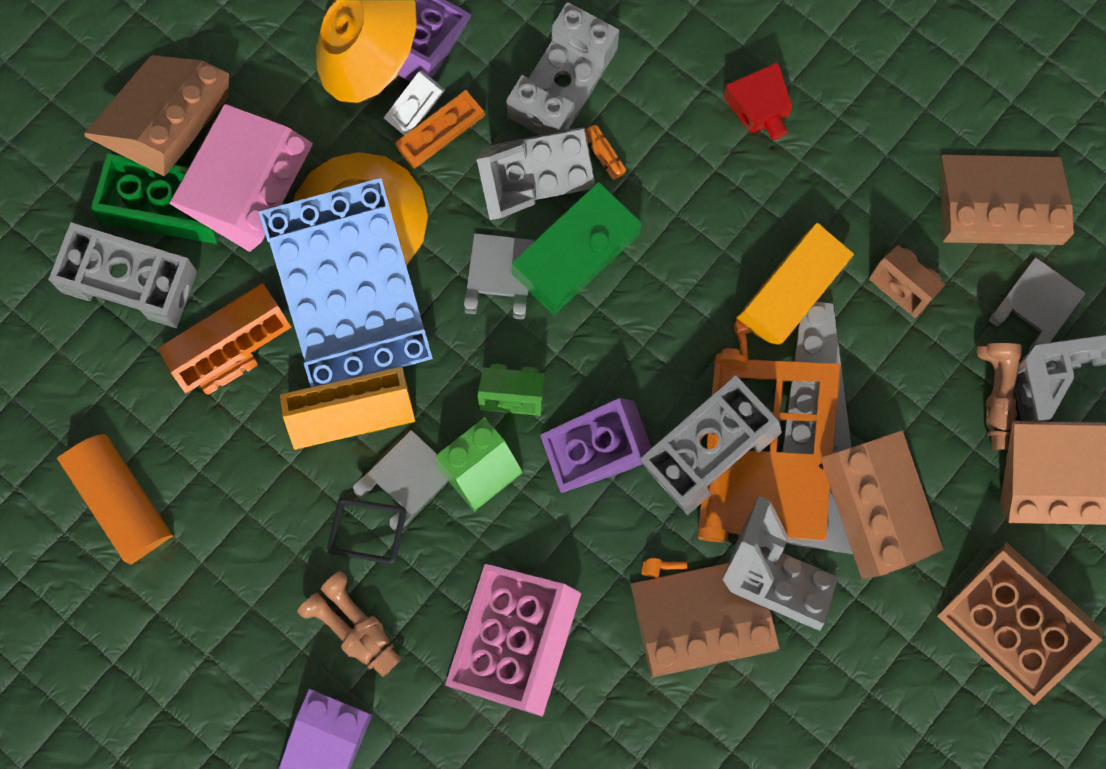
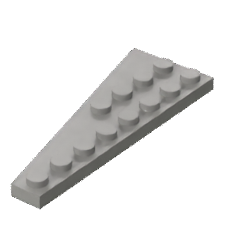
[781,301,853,554]

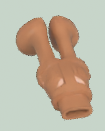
[977,343,1022,450]
[297,570,402,677]

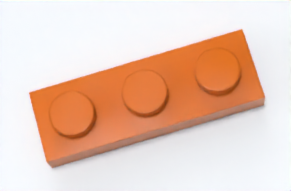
[395,90,485,169]

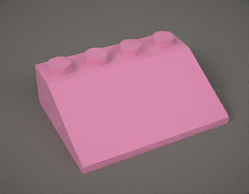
[169,104,313,252]
[445,564,581,717]

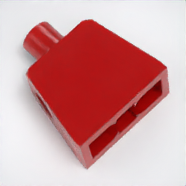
[723,63,792,141]

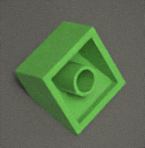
[478,364,545,416]
[435,417,523,512]

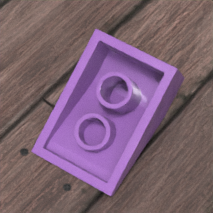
[398,0,471,82]
[540,398,652,493]
[279,689,373,769]

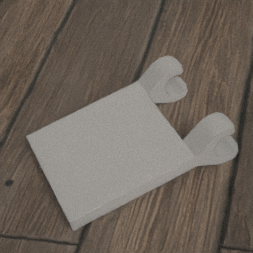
[464,233,534,319]
[989,257,1085,351]
[353,430,448,532]

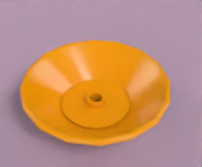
[316,0,417,103]
[294,152,428,265]

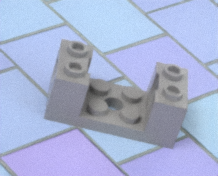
[507,2,619,135]
[48,223,197,328]
[640,375,782,515]

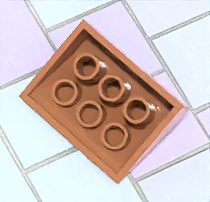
[84,55,229,176]
[940,155,1074,245]
[1000,421,1106,525]
[821,430,944,579]
[937,542,1103,705]
[630,563,779,678]

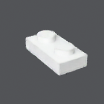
[384,71,445,136]

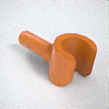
[733,320,751,360]
[641,558,687,578]

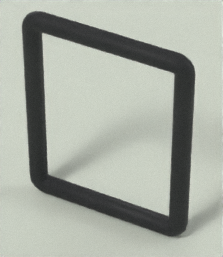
[327,498,406,564]

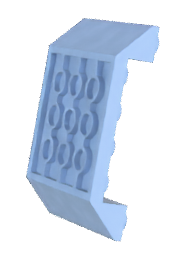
[259,178,433,387]

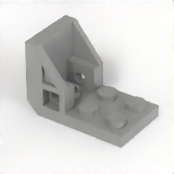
[477,127,596,220]
[1013,335,1106,422]
[723,496,838,631]

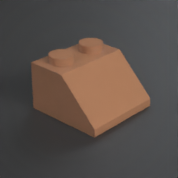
[869,245,945,318]

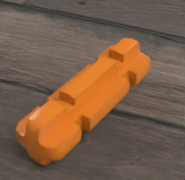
[585,125,626,180]
[200,353,257,394]

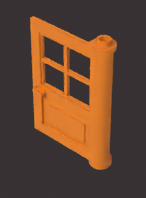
[698,348,841,542]

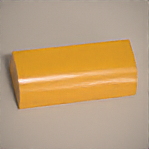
[736,223,854,344]
[280,367,415,450]

